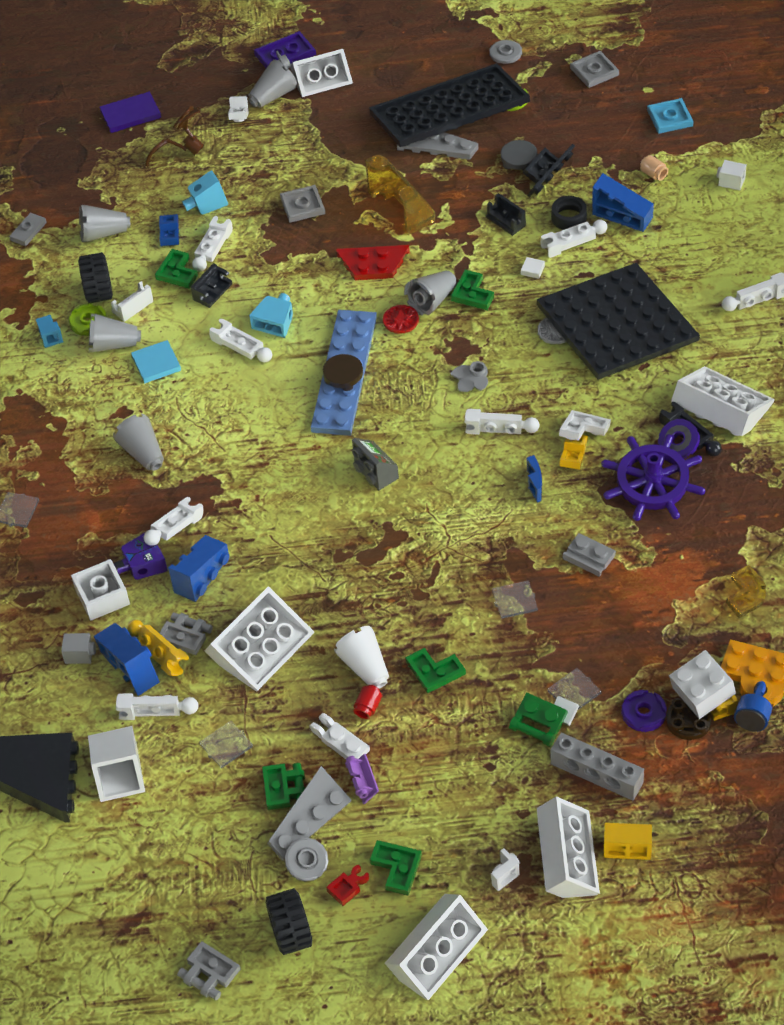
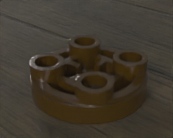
[323,354,363,391]
[666,698,712,740]

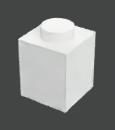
[716,160,747,190]

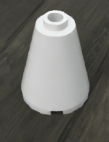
[334,626,389,689]

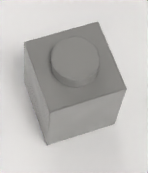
[61,633,96,664]

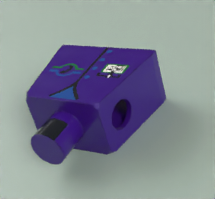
[113,533,168,580]

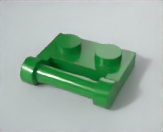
[509,692,568,747]

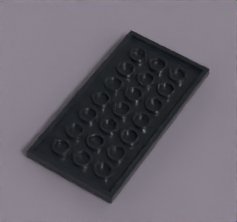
[369,63,530,147]

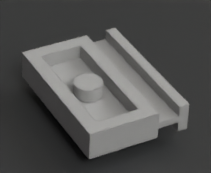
[563,533,616,577]

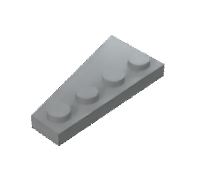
[397,132,478,160]
[267,766,352,861]

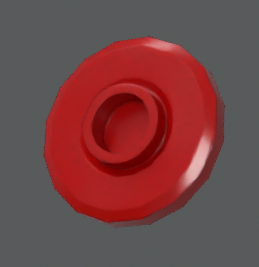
[383,305,419,334]

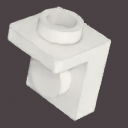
[491,848,520,891]

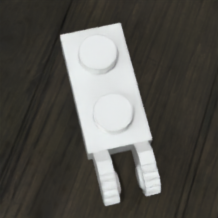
[309,713,370,759]

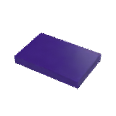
[254,31,316,68]
[100,91,161,133]

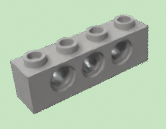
[551,732,644,801]

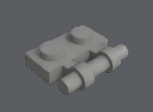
[159,612,213,655]
[177,941,241,1000]

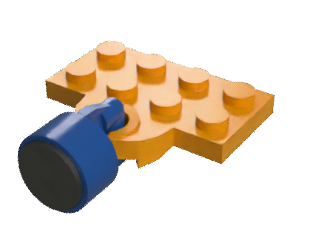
[721,639,784,732]

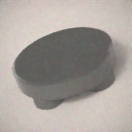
[501,140,538,171]

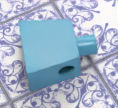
[182,170,229,215]
[249,293,293,338]

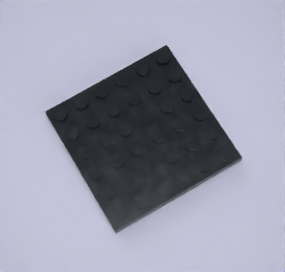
[536,263,700,380]

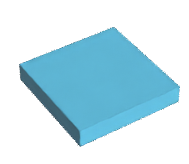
[647,98,694,134]
[131,340,181,384]

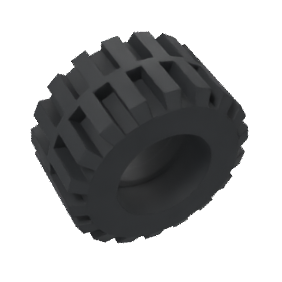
[78,252,113,303]
[265,888,313,955]

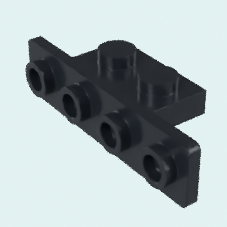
[523,144,575,198]

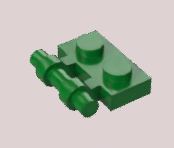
[262,763,305,810]

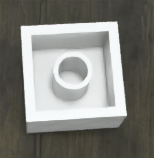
[71,559,130,621]
[669,650,736,719]

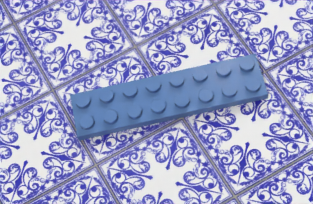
[311,310,377,436]

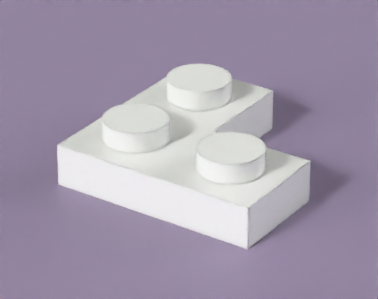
[559,410,611,441]

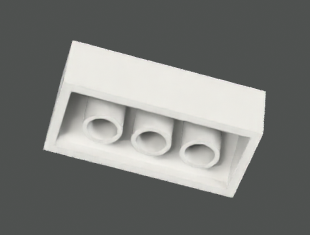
[537,797,600,898]
[385,894,488,1000]

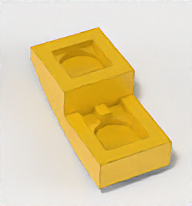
[560,435,588,470]

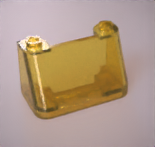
[365,155,436,235]

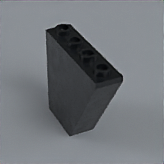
[0,732,79,823]

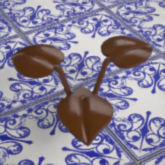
[145,105,204,167]

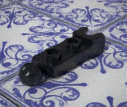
[659,402,722,457]

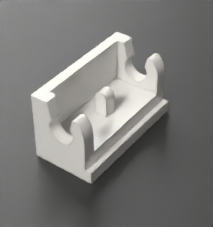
[111,281,153,322]

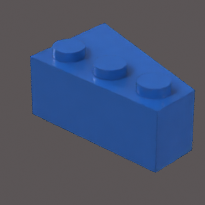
[168,535,230,602]

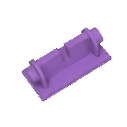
[345,754,379,804]

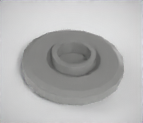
[490,40,522,64]
[538,318,566,344]
[284,838,329,882]

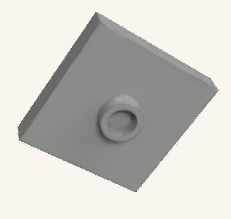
[570,51,619,88]
[280,185,325,223]

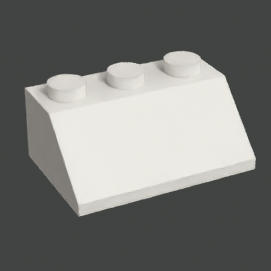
[291,49,353,97]

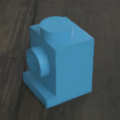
[36,315,63,348]

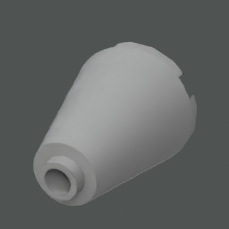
[249,60,297,108]
[79,205,131,242]
[404,270,456,315]
[88,313,141,353]
[113,414,164,471]

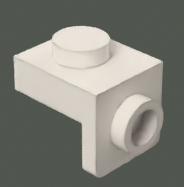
[228,96,249,122]

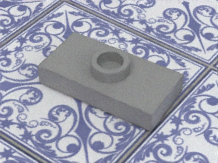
[9,213,47,246]

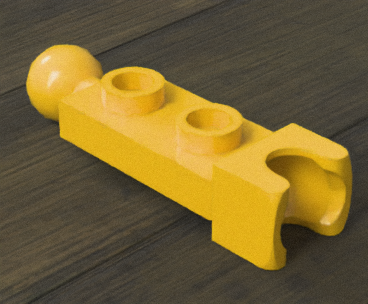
[127,620,189,676]

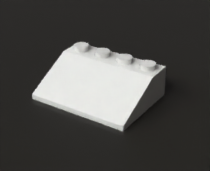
[671,366,775,436]
[205,586,314,692]

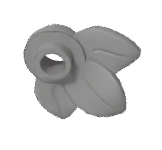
[276,51,292,71]
[450,361,488,392]

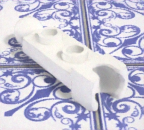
[192,216,233,272]
[540,219,608,258]
[722,272,784,311]
[209,319,272,363]
[465,409,540,435]
[143,497,203,546]
[116,693,198,720]

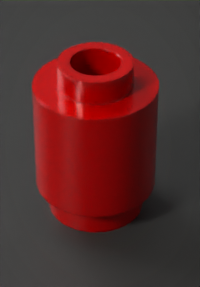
[353,685,382,719]

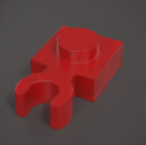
[326,865,370,906]

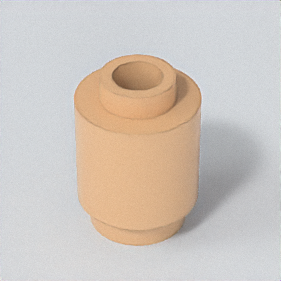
[640,155,668,181]

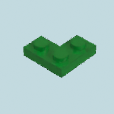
[155,249,198,289]
[451,269,494,310]
[405,648,466,694]
[370,840,422,896]

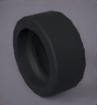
[551,196,587,230]

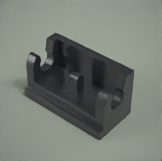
[486,193,526,236]
[191,263,232,308]

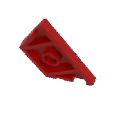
[336,245,410,280]

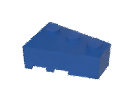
[592,173,654,232]
[94,623,160,696]

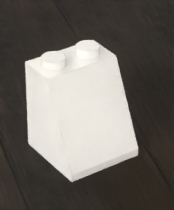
[88,726,145,802]

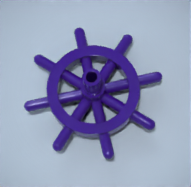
[601,434,705,521]

